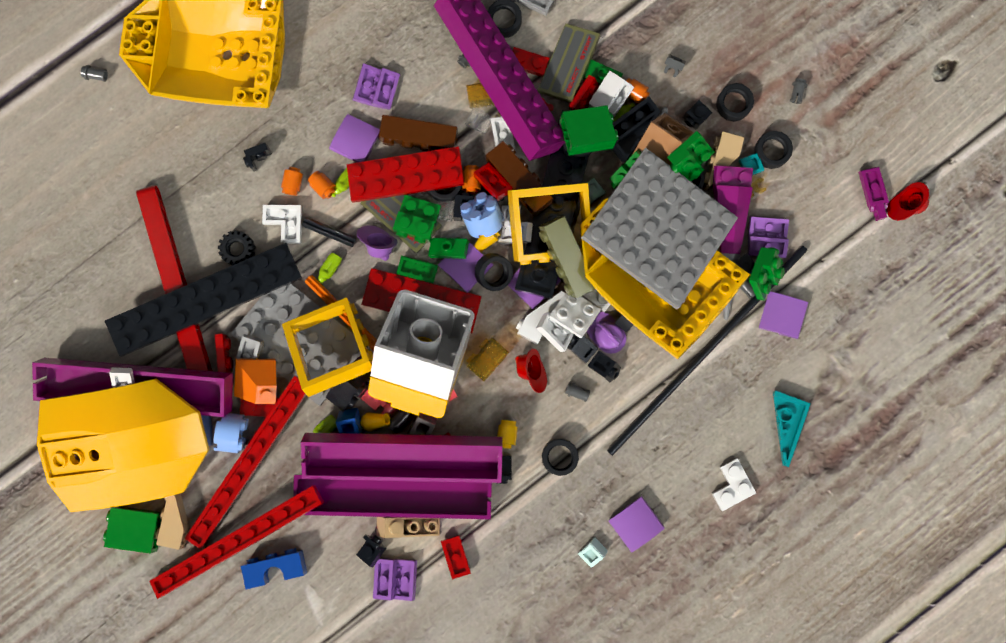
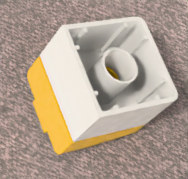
[368,290,474,418]

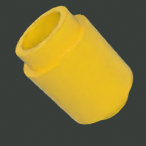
[497,420,518,449]

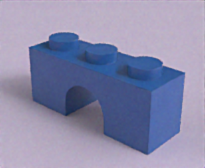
[241,548,307,590]

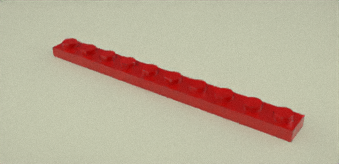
[184,375,306,549]
[149,485,324,599]

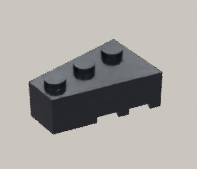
[612,96,661,164]

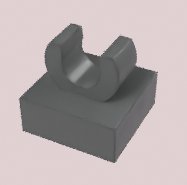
[664,54,686,77]

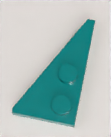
[773,390,811,467]

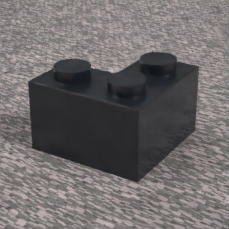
[326,355,371,412]

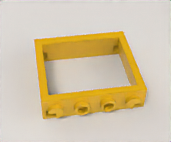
[508,183,591,265]
[282,297,373,397]

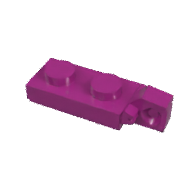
[858,167,889,221]

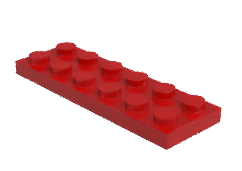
[347,146,465,203]
[361,268,482,334]

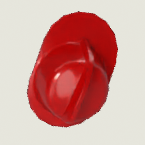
[887,182,930,221]
[515,348,547,393]

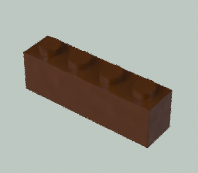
[379,115,458,152]
[486,141,553,217]

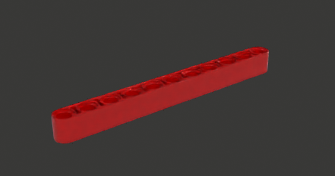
[136,185,212,371]

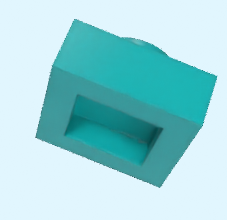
[738,153,764,176]

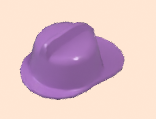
[357,225,398,261]
[586,312,626,354]

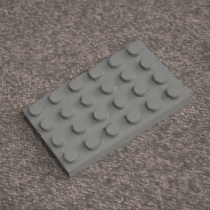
[231,283,369,406]

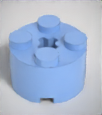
[460,192,504,238]
[214,413,249,453]

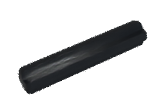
[302,217,356,247]

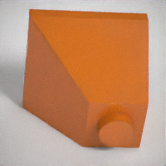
[234,358,277,404]

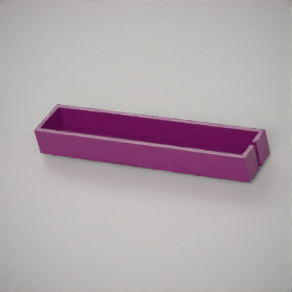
[433,0,565,161]
[32,357,233,417]
[301,433,502,483]
[293,474,492,519]

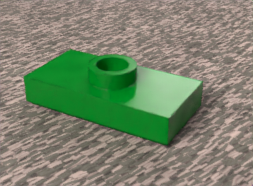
[584,60,623,85]
[428,238,469,259]
[396,255,438,284]

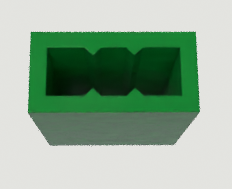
[560,105,618,155]
[103,506,162,554]

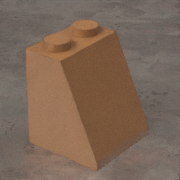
[632,113,694,165]

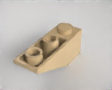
[704,131,744,190]
[155,493,190,550]
[376,517,440,538]

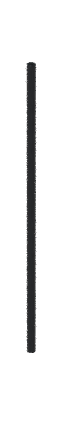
[607,246,808,456]

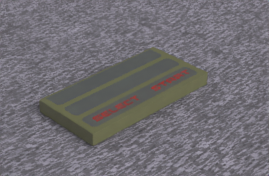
[538,23,601,103]
[360,194,442,254]

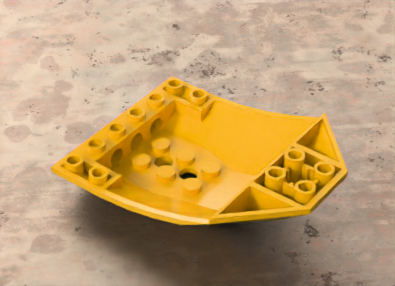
[119,0,285,108]
[580,198,750,359]
[37,378,210,512]

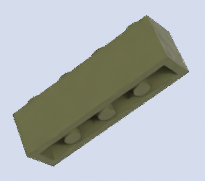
[539,216,595,298]

